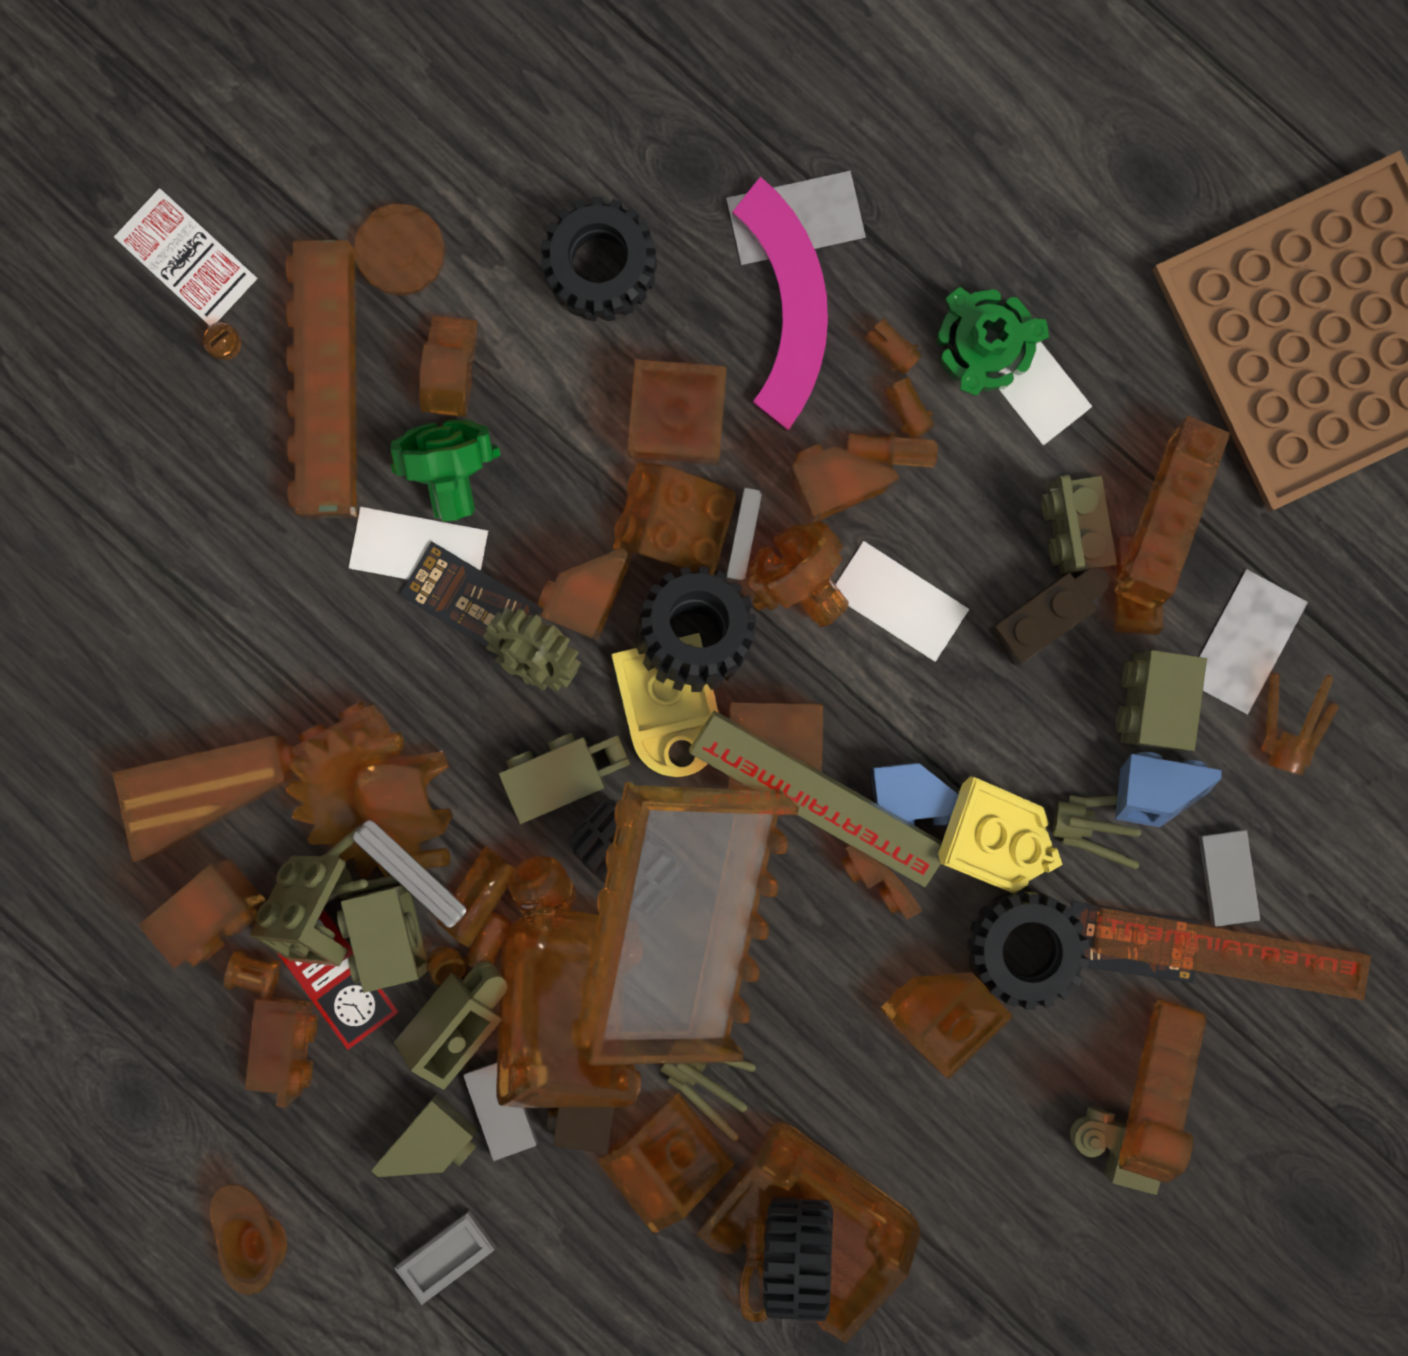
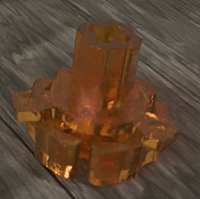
[747,521,849,627]

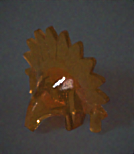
[286,726,453,878]

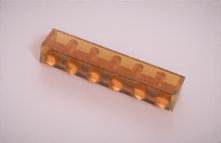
[286,240,358,519]

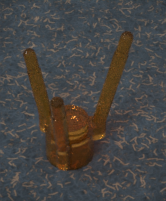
[1262,672,1338,776]

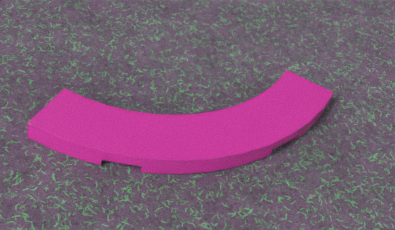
[732,176,828,432]

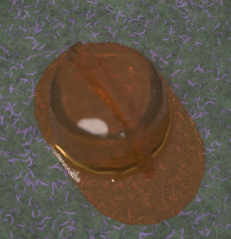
[210,1184,288,1295]

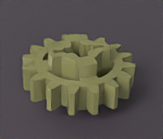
[483,608,581,692]

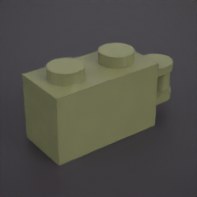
[499,733,630,824]
[394,961,507,1090]

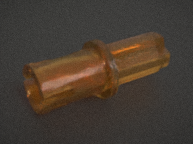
[847,432,938,469]

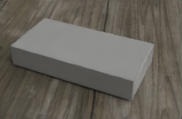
[726,488,762,584]
[1199,830,1260,927]
[463,1057,538,1161]
[394,1210,496,1305]

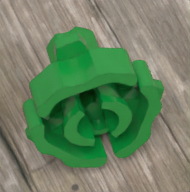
[936,287,1049,397]
[390,419,501,521]

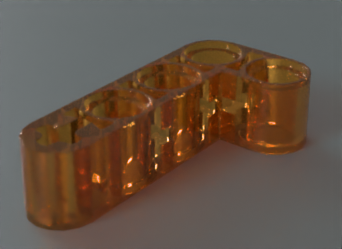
[1119,999,1206,1183]

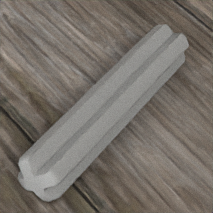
[352,819,466,928]

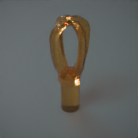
[740,1222,769,1322]

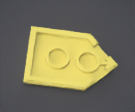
[938,776,1063,893]

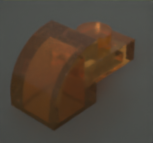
[420,316,478,417]

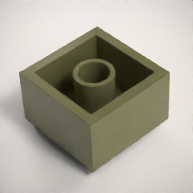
[1116,650,1207,751]
[337,884,430,993]

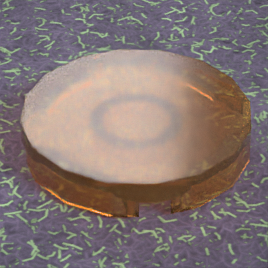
[354,203,446,296]

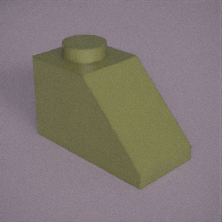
[371,1093,478,1177]

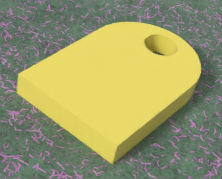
[611,633,719,777]

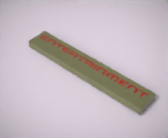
[689,711,942,887]

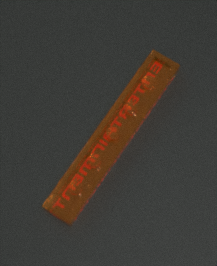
[1093,907,1371,1000]

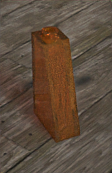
[113,736,297,862]

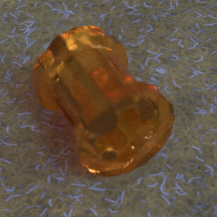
[223,949,281,1001]

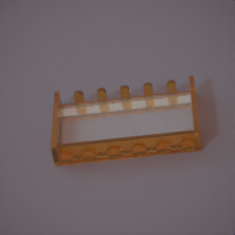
[572,782,799,1065]

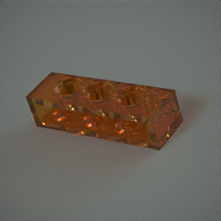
[1114,416,1230,610]

